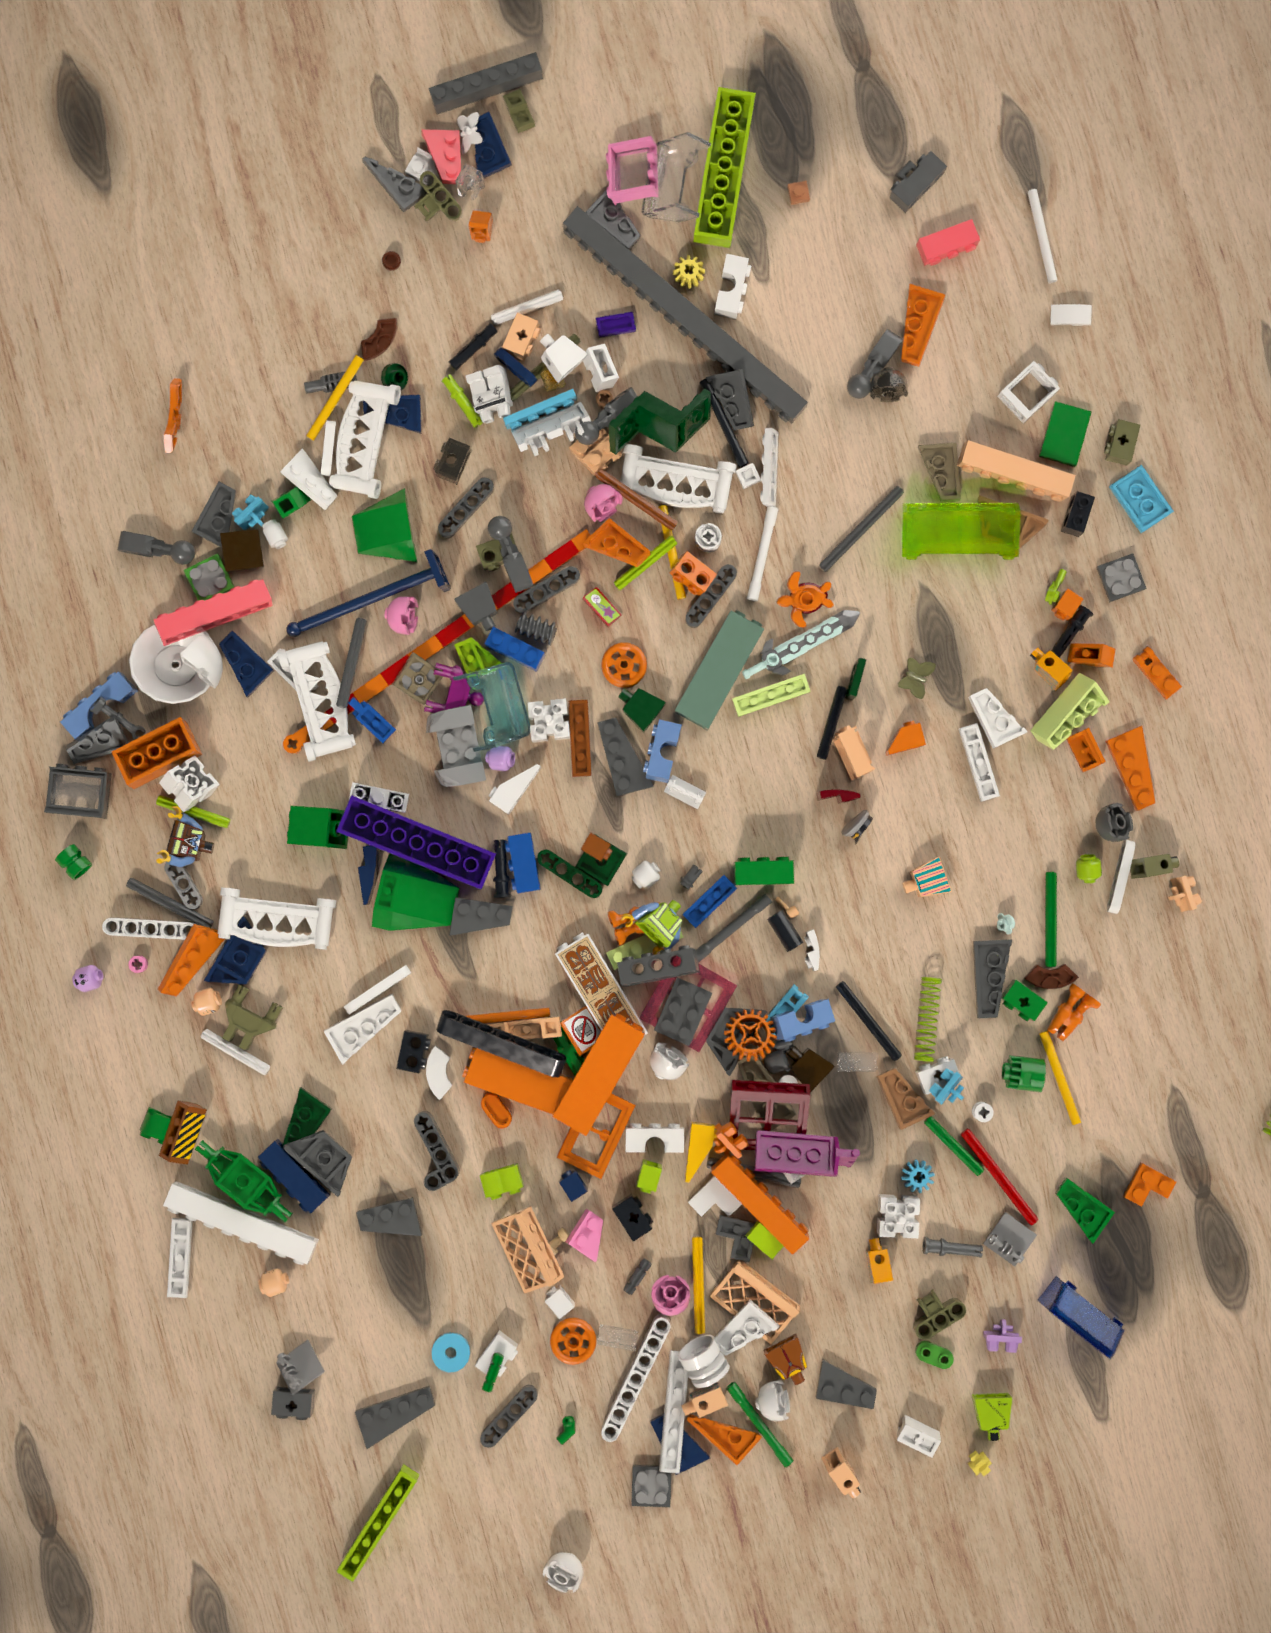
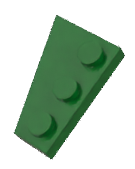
[1055,1178,1115,1244]

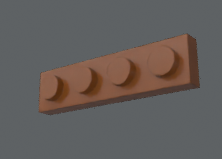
[569,700,592,777]

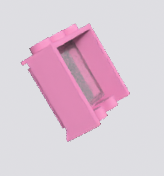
[606,136,658,205]

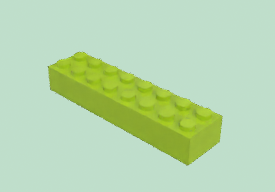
[693,87,756,248]

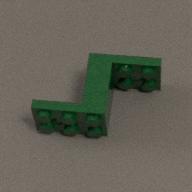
[609,389,711,455]

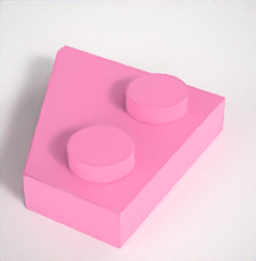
[566,1209,603,1262]

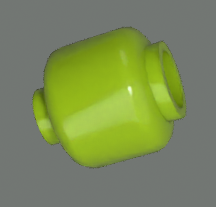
[1076,854,1102,883]

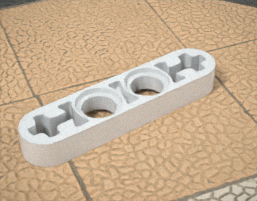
[1107,840,1135,914]
[344,965,411,1015]

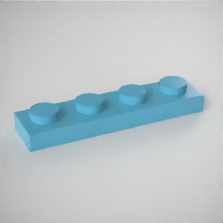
[503,389,577,430]

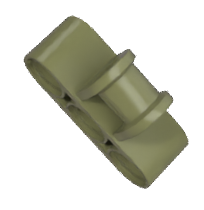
[414,171,462,222]
[913,1289,966,1340]

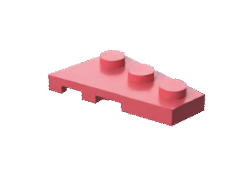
[421,130,461,184]

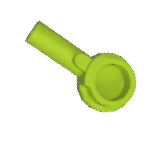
[1045,569,1067,605]

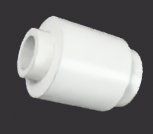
[262,519,288,549]

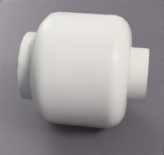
[631,861,661,889]

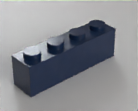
[258,1139,330,1214]

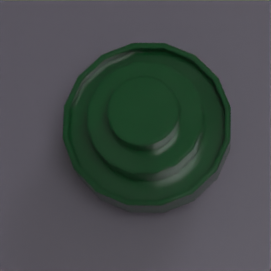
[381,363,408,390]

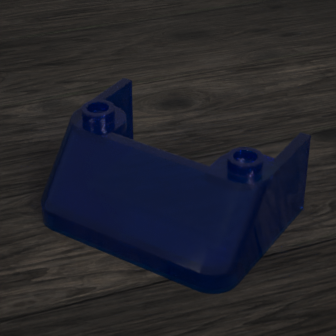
[1038,1276,1125,1360]

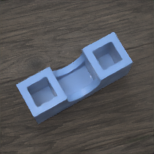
[643,719,681,783]
[770,999,835,1042]

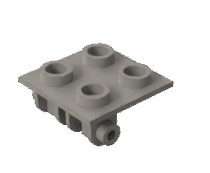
[983,1212,1037,1266]
[276,1340,325,1395]

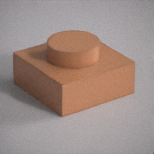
[787,181,810,205]

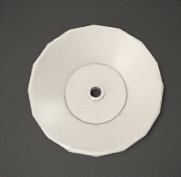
[129,625,215,704]

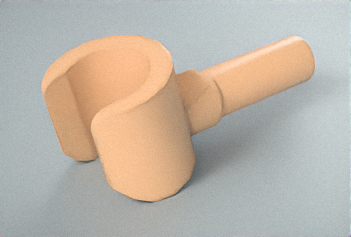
[775,897,799,918]

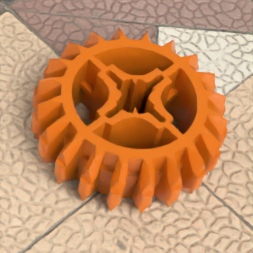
[724,1009,777,1062]

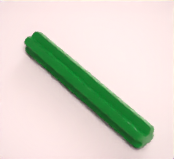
[924,1116,984,1176]

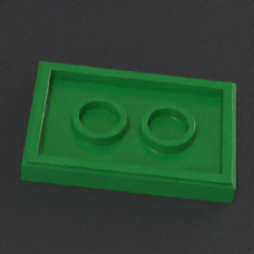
[1039,401,1092,467]

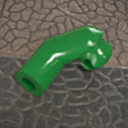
[556,1416,576,1445]

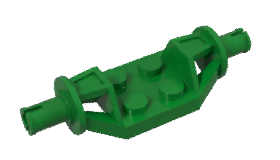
[195,1140,293,1223]

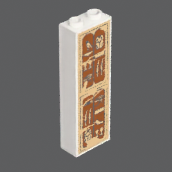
[555,932,648,1035]

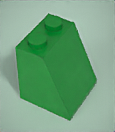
[287,806,348,849]

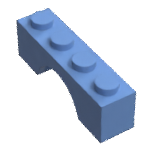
[60,672,138,739]

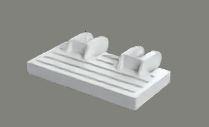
[511,402,591,456]

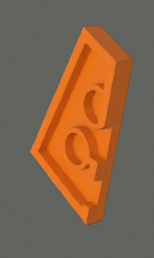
[583,518,651,567]

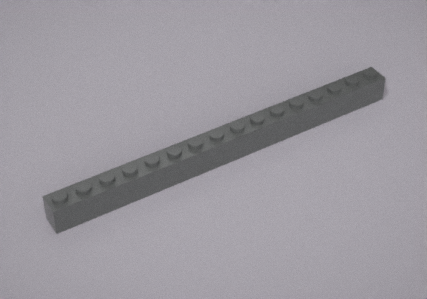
[563,206,808,424]

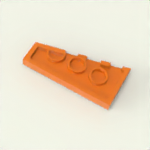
[901,284,946,367]
[1106,726,1155,811]
[158,924,225,997]

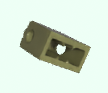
[1130,854,1179,879]

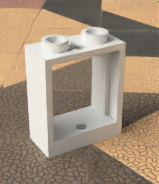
[997,361,1060,424]

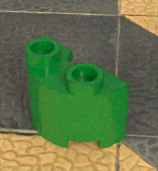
[140,1107,172,1144]

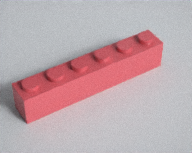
[154,579,273,646]

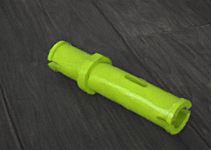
[442,374,483,428]

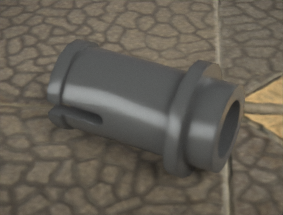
[680,864,703,890]

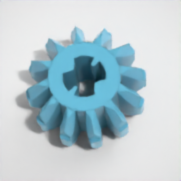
[901,1159,935,1193]

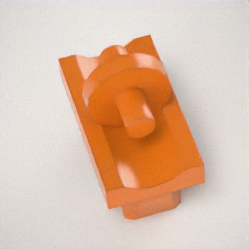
[713,1122,748,1159]

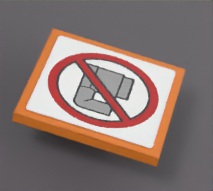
[560,1006,601,1056]

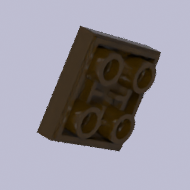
[220,529,264,572]

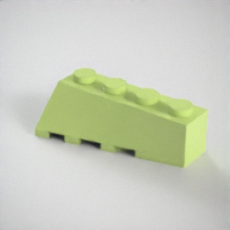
[1030,673,1110,750]

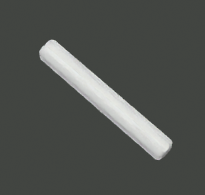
[491,290,563,325]
[201,1029,270,1075]

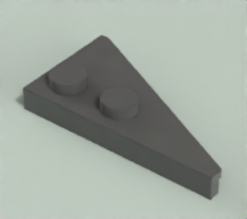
[362,156,428,212]

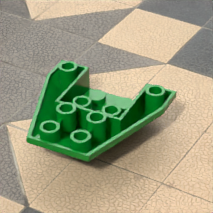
[371,853,460,931]

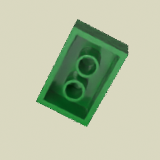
[733,857,794,886]

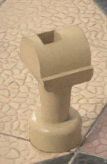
[549,1227,570,1256]

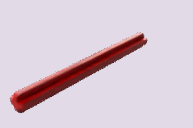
[961,1128,1038,1226]

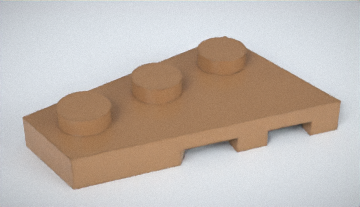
[876,1068,935,1130]

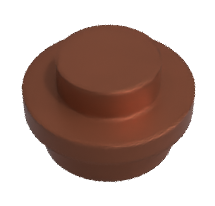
[382,251,401,271]

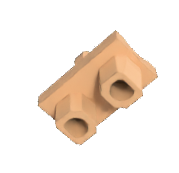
[1168,876,1202,912]

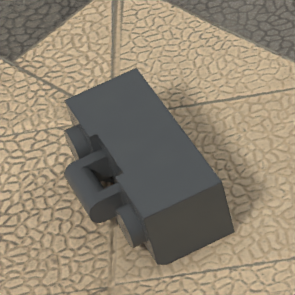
[890,151,947,213]

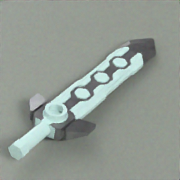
[742,610,860,680]

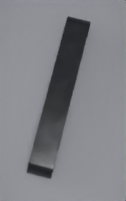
[436,1010,567,1078]

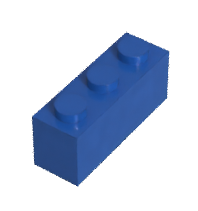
[484,627,545,672]
[505,833,541,894]

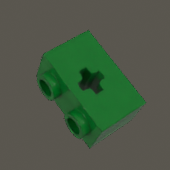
[1001,979,1048,1022]

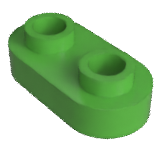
[915,1341,954,1369]

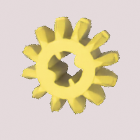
[673,255,705,289]

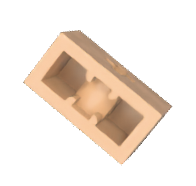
[502,312,541,361]

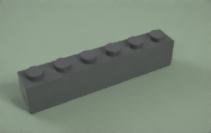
[429,52,543,115]

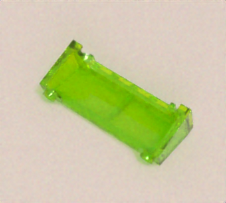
[902,503,1021,560]

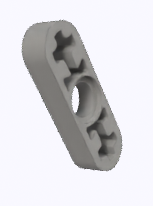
[164,863,203,909]

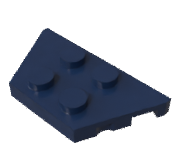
[204,916,267,984]

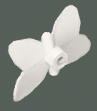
[457,112,482,154]

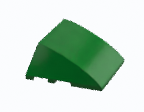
[352,488,418,563]

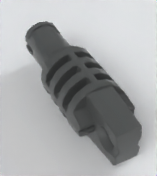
[304,371,357,394]

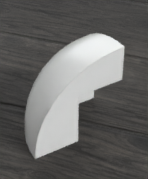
[180,635,223,689]

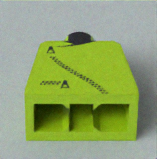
[972,1393,1012,1441]

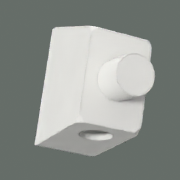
[540,334,588,383]

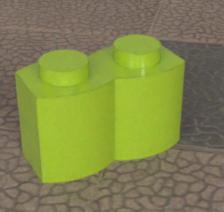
[479,1163,524,1200]

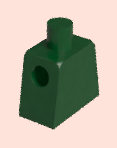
[618,688,666,733]

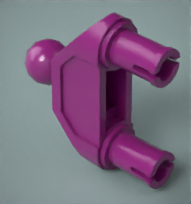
[424,662,484,713]

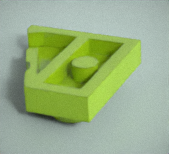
[454,637,503,681]

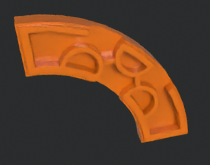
[164,378,182,453]

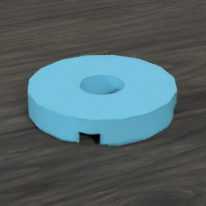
[431,1332,470,1373]

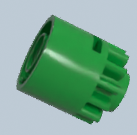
[1002,1055,1046,1092]

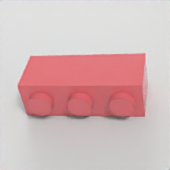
[916,219,980,266]

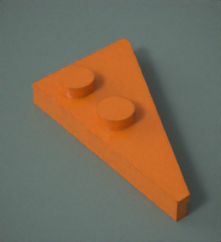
[686,1414,762,1465]

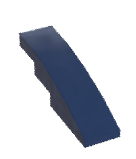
[358,845,379,905]

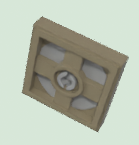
[392,652,443,705]

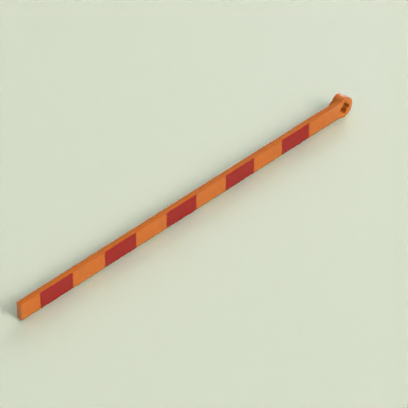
[283,529,591,754]

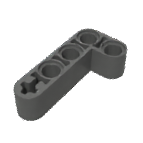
[414,1111,460,1191]

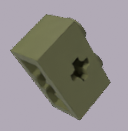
[1104,419,1141,465]

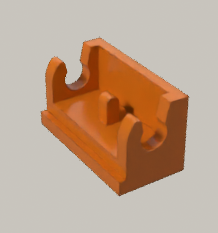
[1066,728,1106,773]

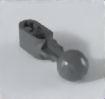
[847,329,903,399]
[575,387,637,445]
[488,516,534,593]
[117,531,195,565]

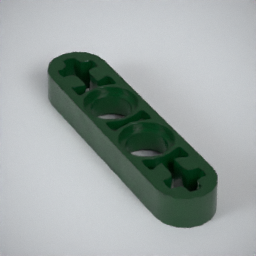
[537,849,602,898]

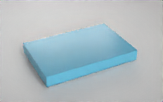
[1109,465,1174,533]

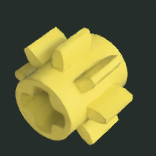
[968,1450,992,1476]

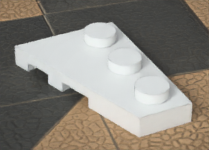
[714,1300,779,1356]

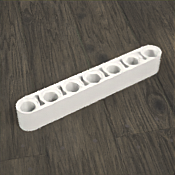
[601,1314,670,1442]

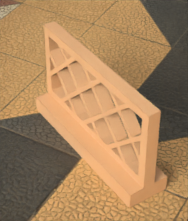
[491,1206,564,1293]
[710,1260,800,1344]

